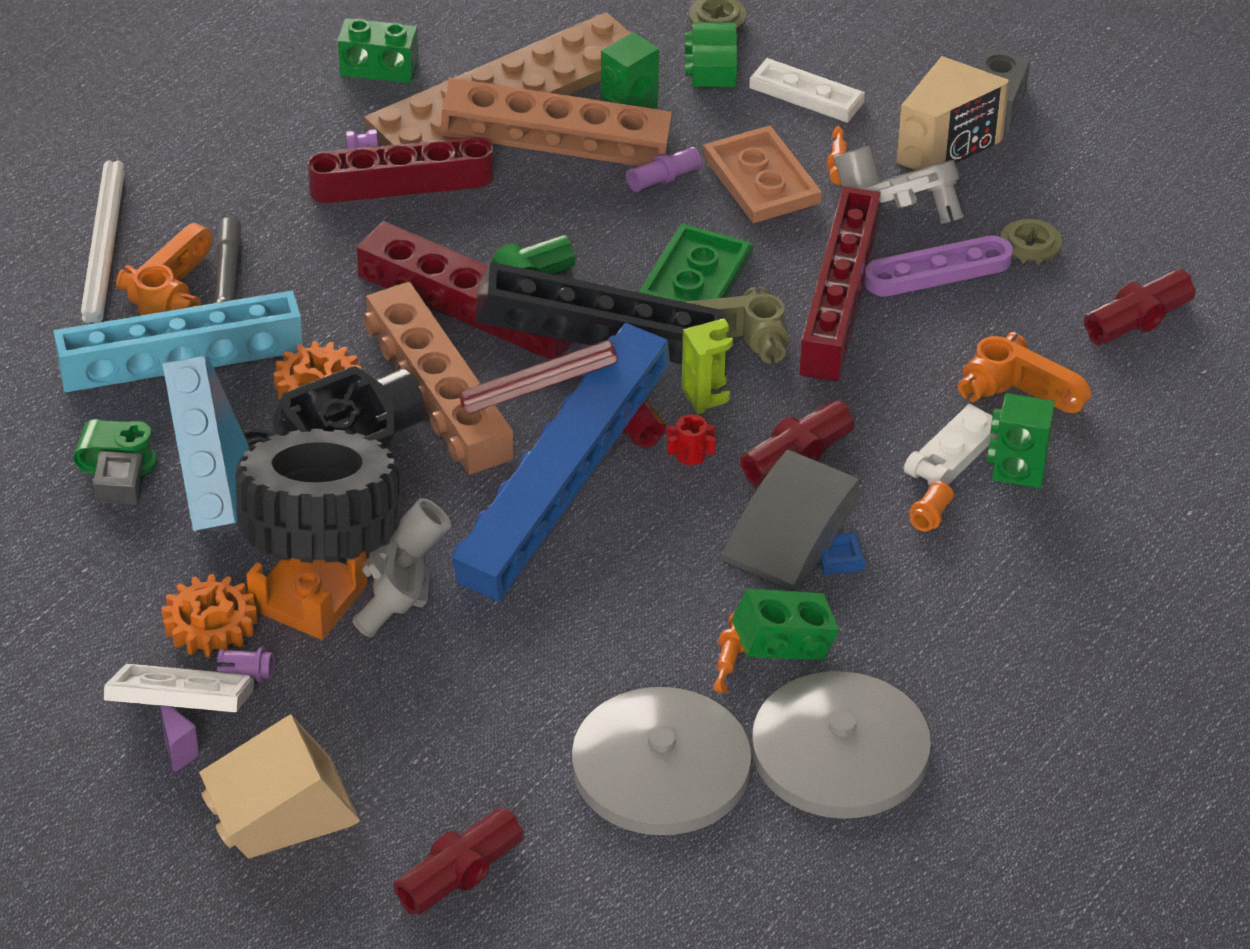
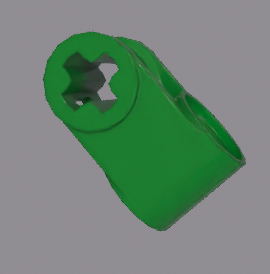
[73,419,158,476]

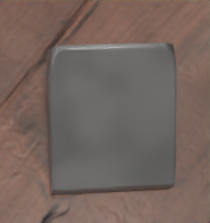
[93,451,142,505]

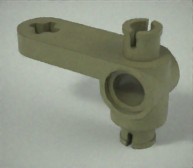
[686,286,789,363]

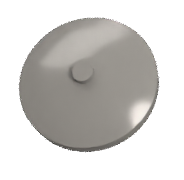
[752,671,931,818]
[572,687,751,835]

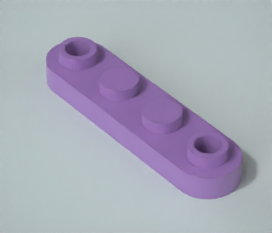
[864,236,1013,297]

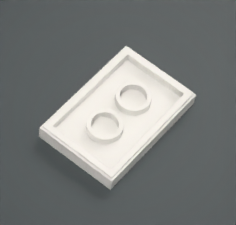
[104,664,254,712]

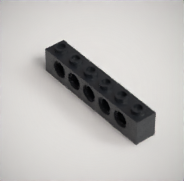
[475,262,722,364]

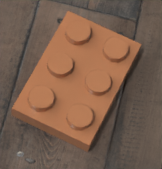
[703,125,822,224]

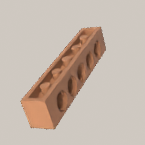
[440,77,672,166]
[363,282,513,475]

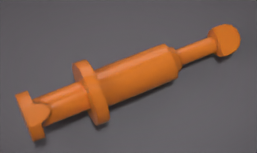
[827,125,847,185]
[713,613,744,693]

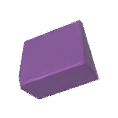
[160,706,199,772]

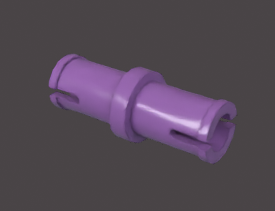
[626,146,702,192]

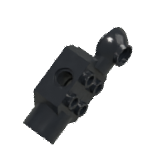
[243,365,426,449]

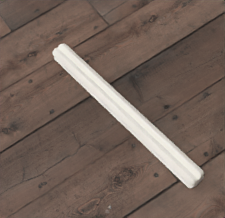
[81,160,125,324]

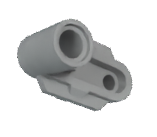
[833,145,964,224]
[353,498,451,637]

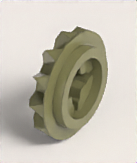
[689,0,746,30]
[1001,219,1062,266]

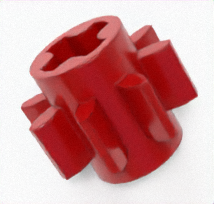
[667,414,716,465]

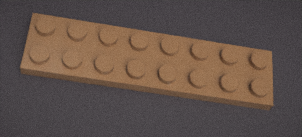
[364,12,630,146]

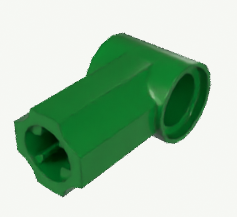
[492,235,576,274]

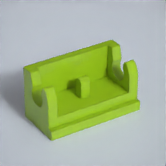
[681,318,733,414]

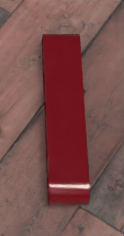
[307,137,494,203]

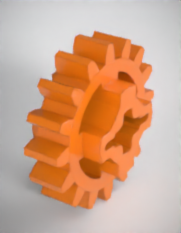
[273,341,361,400]
[162,574,257,657]

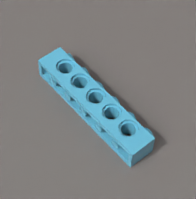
[53,290,303,393]

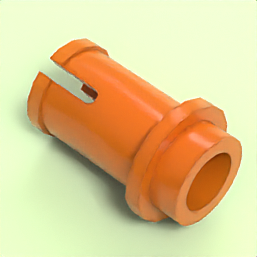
[909,481,954,532]

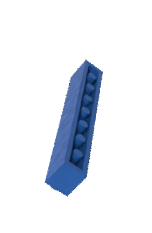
[452,323,670,602]

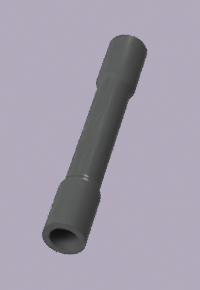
[213,217,242,304]

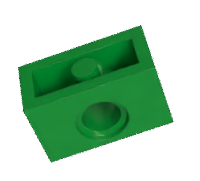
[600,32,659,109]

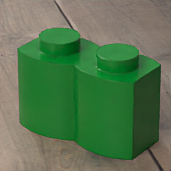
[685,22,737,87]

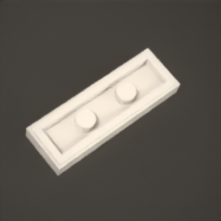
[749,58,865,123]

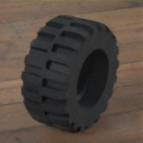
[235,429,400,563]

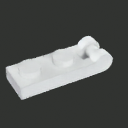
[904,404,998,486]

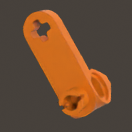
[116,223,212,315]
[958,332,1091,413]

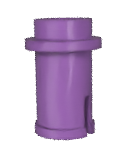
[217,647,275,683]

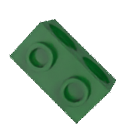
[338,18,419,83]
[987,393,1055,488]
[731,589,839,661]

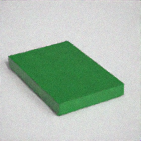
[639,223,753,302]

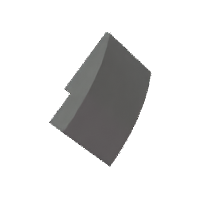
[722,450,859,591]

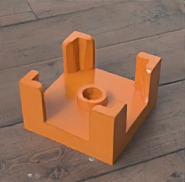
[246,551,368,640]

